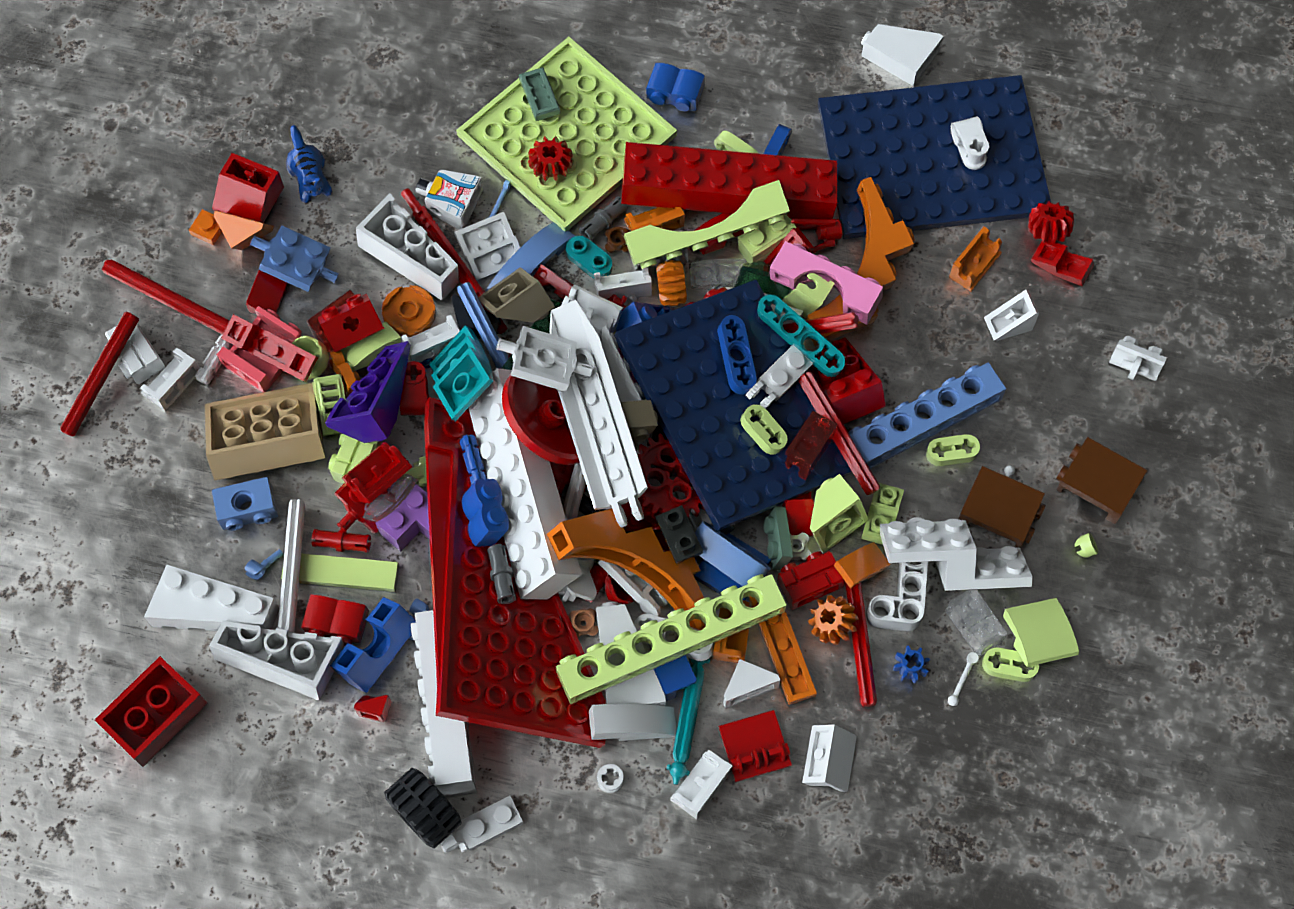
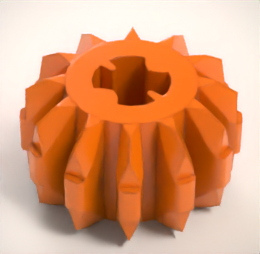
[656,260,687,306]
[807,595,859,645]

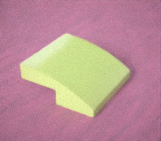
[1003,598,1079,667]

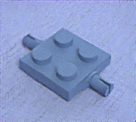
[250,225,339,292]

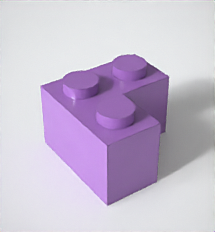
[376,483,430,552]

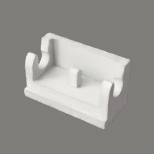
[594,268,652,300]
[561,284,623,335]
[401,315,460,364]
[140,348,200,411]
[670,750,732,819]

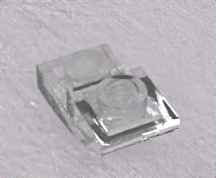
[689,259,749,290]
[363,474,418,522]

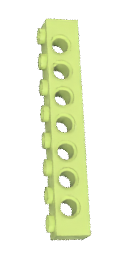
[556,574,787,705]

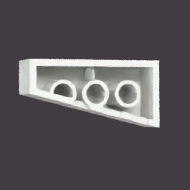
[356,193,459,300]
[144,565,280,631]

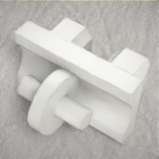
[1109,336,1167,381]

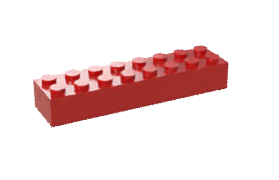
[621,142,837,220]

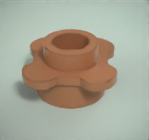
[568,608,598,638]

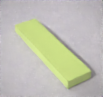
[281,553,399,592]

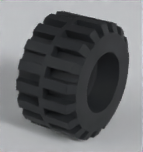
[384,767,462,849]

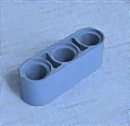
[695,521,771,586]

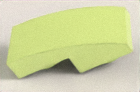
[341,322,401,371]
[861,483,904,545]

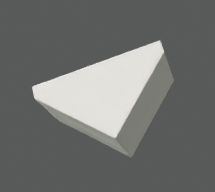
[984,290,1039,341]
[723,659,780,709]

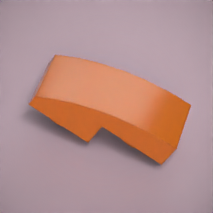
[834,542,891,588]

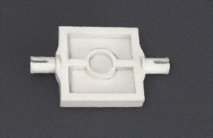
[496,326,593,392]

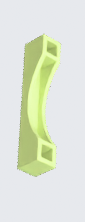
[624,180,790,269]

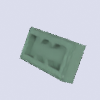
[519,67,560,121]

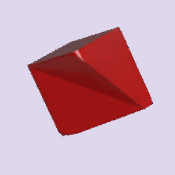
[354,695,392,723]

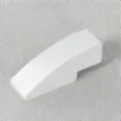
[589,704,677,741]

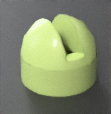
[1075,533,1099,558]

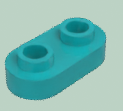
[566,236,613,279]

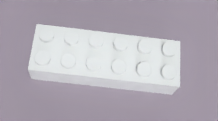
[411,610,477,798]

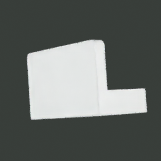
[802,725,857,792]

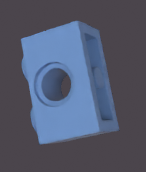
[212,477,278,531]

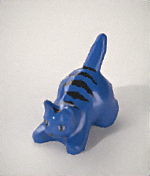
[286,125,332,203]

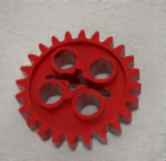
[637,433,706,519]

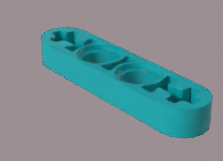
[757,295,845,377]

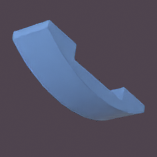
[485,222,575,292]

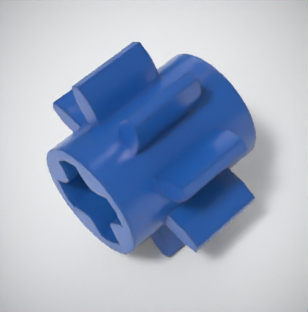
[893,645,930,684]

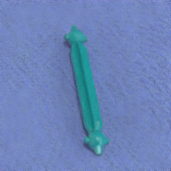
[667,649,710,785]

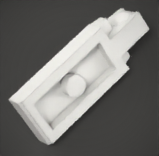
[440,796,524,853]

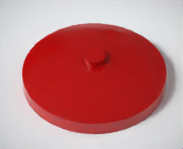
[502,375,580,465]

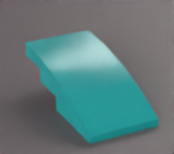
[429,325,494,421]

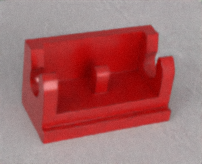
[342,442,412,503]

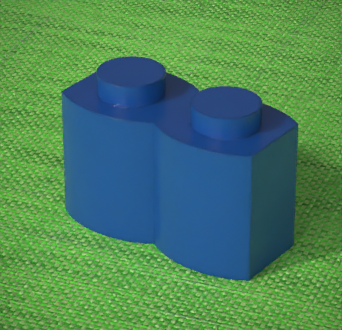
[646,63,705,111]
[462,479,509,547]

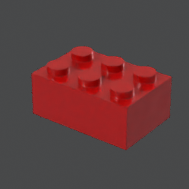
[94,656,208,767]

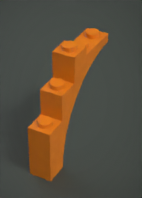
[805,177,915,347]
[547,509,705,630]

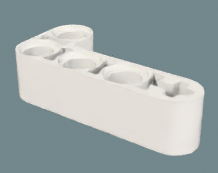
[866,517,928,631]

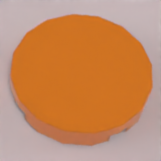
[382,285,436,337]

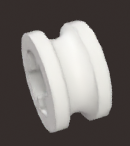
[597,764,624,793]

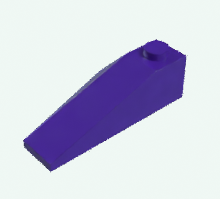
[325,341,411,443]

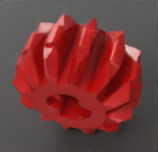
[528,136,573,182]
[1028,201,1074,244]

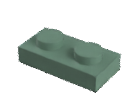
[764,506,793,570]

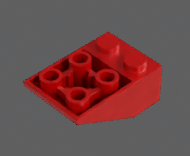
[807,337,886,424]

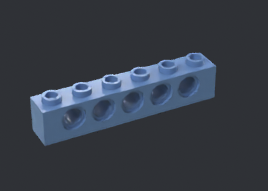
[848,362,1006,469]

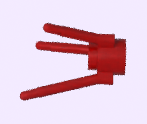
[791,218,842,254]

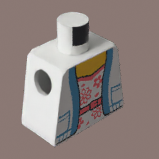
[416,170,483,230]

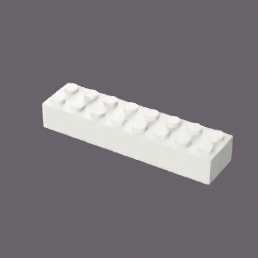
[468,368,582,600]

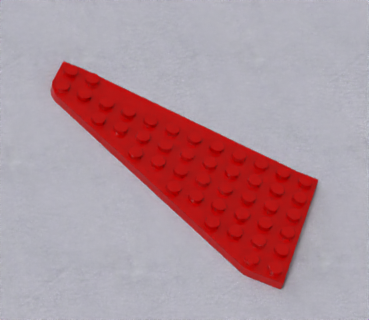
[424,397,606,748]

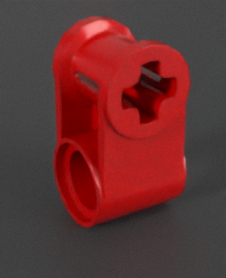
[400,361,429,416]

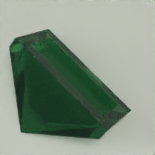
[735,261,790,300]

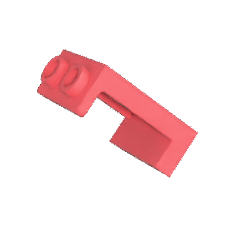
[216,306,302,392]

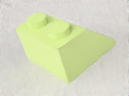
[810,474,869,553]

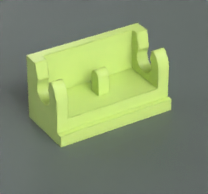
[782,273,835,318]

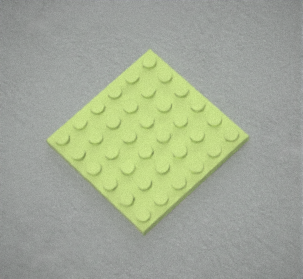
[456,37,677,232]

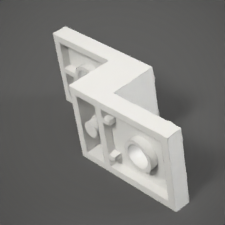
[880,519,1032,591]

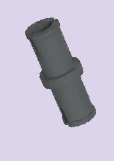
[579,196,628,241]
[487,544,516,604]

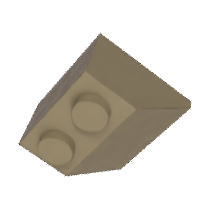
[478,267,555,323]

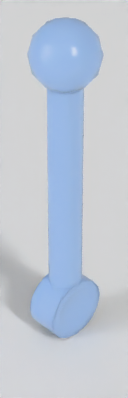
[486,179,511,219]

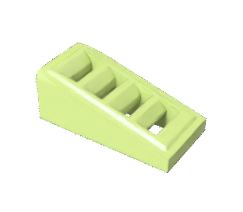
[312,374,345,436]

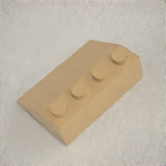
[205,383,325,481]

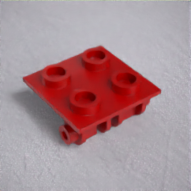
[718,710,792,782]

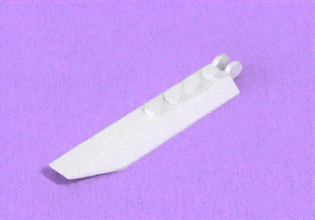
[550,300,648,528]

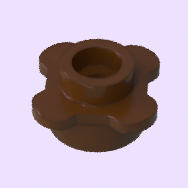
[605,227,630,253]

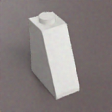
[861,24,944,86]

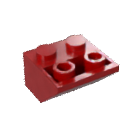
[212,153,284,223]

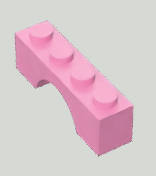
[770,241,883,325]

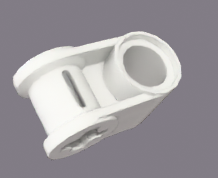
[951,117,989,170]

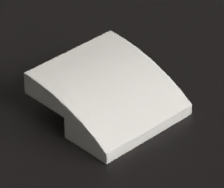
[454,212,520,280]

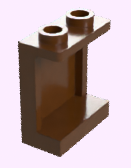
[1056,437,1147,524]
[958,466,1046,548]

